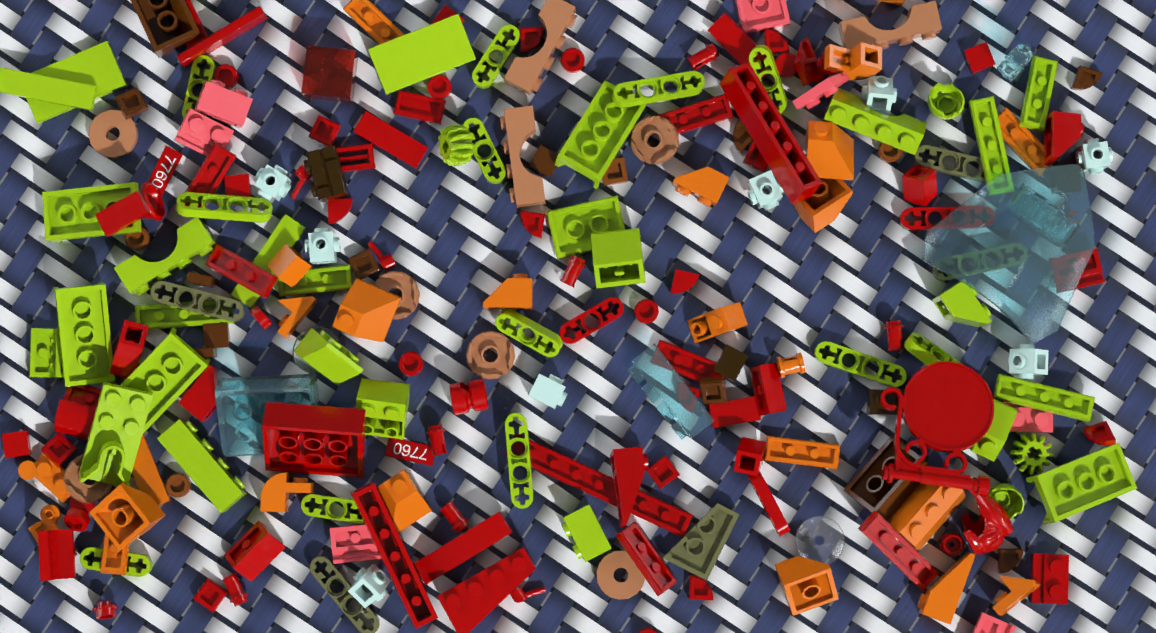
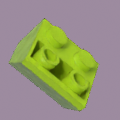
[591,228,645,288]
[932,280,992,327]
[294,328,364,385]
[356,378,410,440]

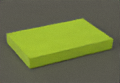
[546,195,625,259]

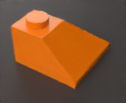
[805,120,854,180]
[793,178,853,233]
[332,278,401,342]
[376,470,432,532]
[89,483,165,551]
[775,556,839,616]

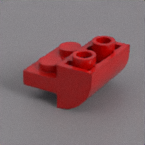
[54,385,101,440]

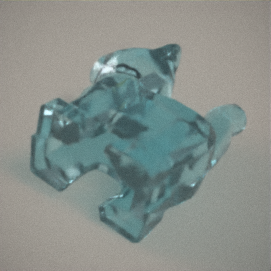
[997,43,1033,82]

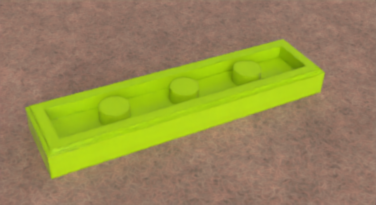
[0,68,98,111]
[968,96,1014,197]
[231,214,306,309]
[135,300,235,330]
[993,374,1095,422]

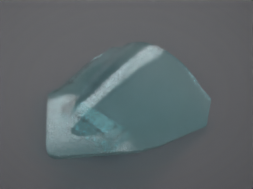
[923,164,1095,343]

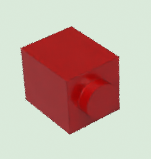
[734,437,766,477]

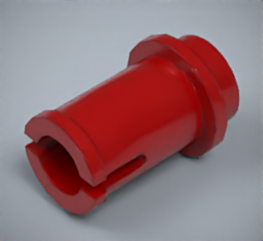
[687,43,720,71]
[560,255,586,287]
[884,320,904,351]
[426,424,448,456]
[440,501,470,533]
[222,573,249,607]

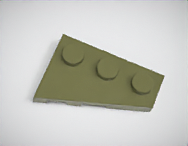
[663,503,740,580]

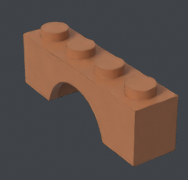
[504,0,578,96]
[838,1,942,50]
[500,105,546,208]

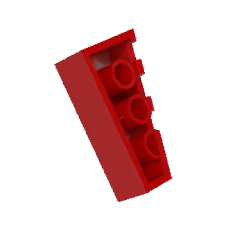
[437,547,536,633]

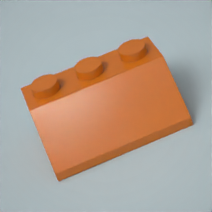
[887,484,966,552]

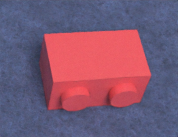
[194,79,253,128]

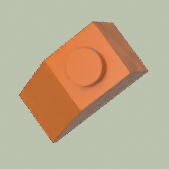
[483,274,533,309]

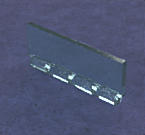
[627,343,715,440]

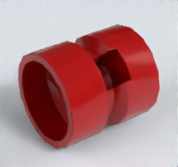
[449,379,489,415]

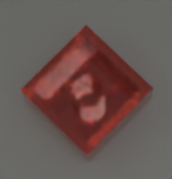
[301,45,358,103]

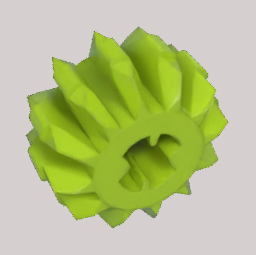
[438,124,474,166]
[1011,433,1054,475]

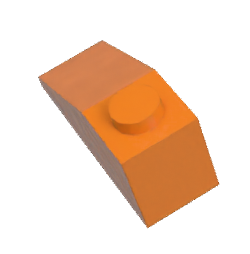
[917,552,975,624]

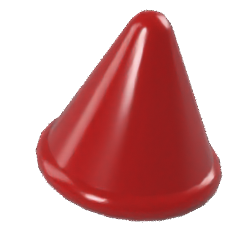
[139,182,165,221]

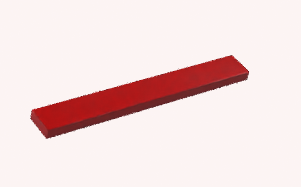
[505,433,693,537]

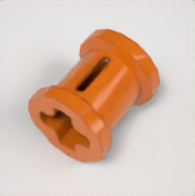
[776,352,805,378]

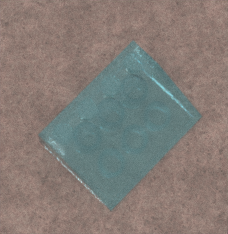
[215,374,319,457]

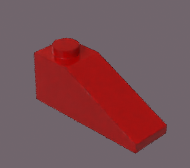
[610,447,648,527]

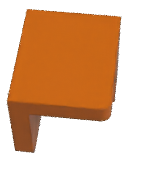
[267,244,312,287]

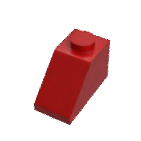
[1044,111,1084,165]

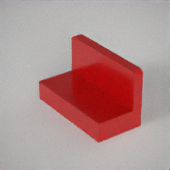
[749,363,787,416]
[224,520,285,581]
[38,529,76,581]

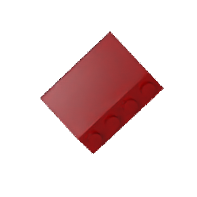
[262,402,366,478]

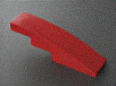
[413,511,512,585]

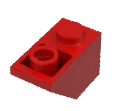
[109,320,149,378]
[179,365,221,422]

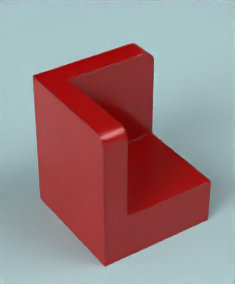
[902,164,937,206]

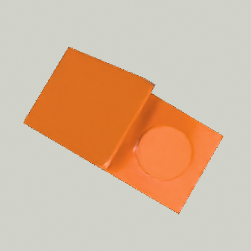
[277,296,318,339]
[992,576,1040,616]

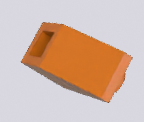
[672,167,730,207]
[687,302,748,343]

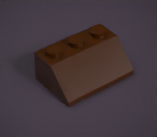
[131,0,200,58]
[844,435,930,521]

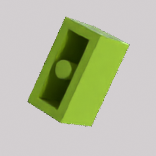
[561,504,612,562]

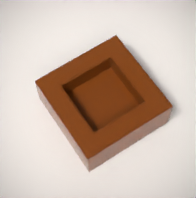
[603,157,628,186]

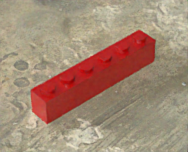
[720,62,822,204]
[350,482,438,629]

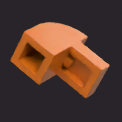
[824,42,882,80]
[260,472,314,512]

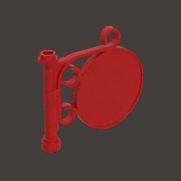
[879,361,994,496]

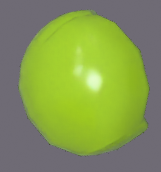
[927,83,965,120]
[988,483,1025,520]

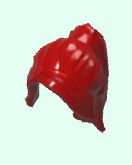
[961,490,1014,555]

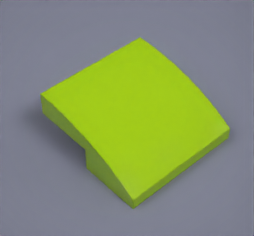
[29,328,64,378]

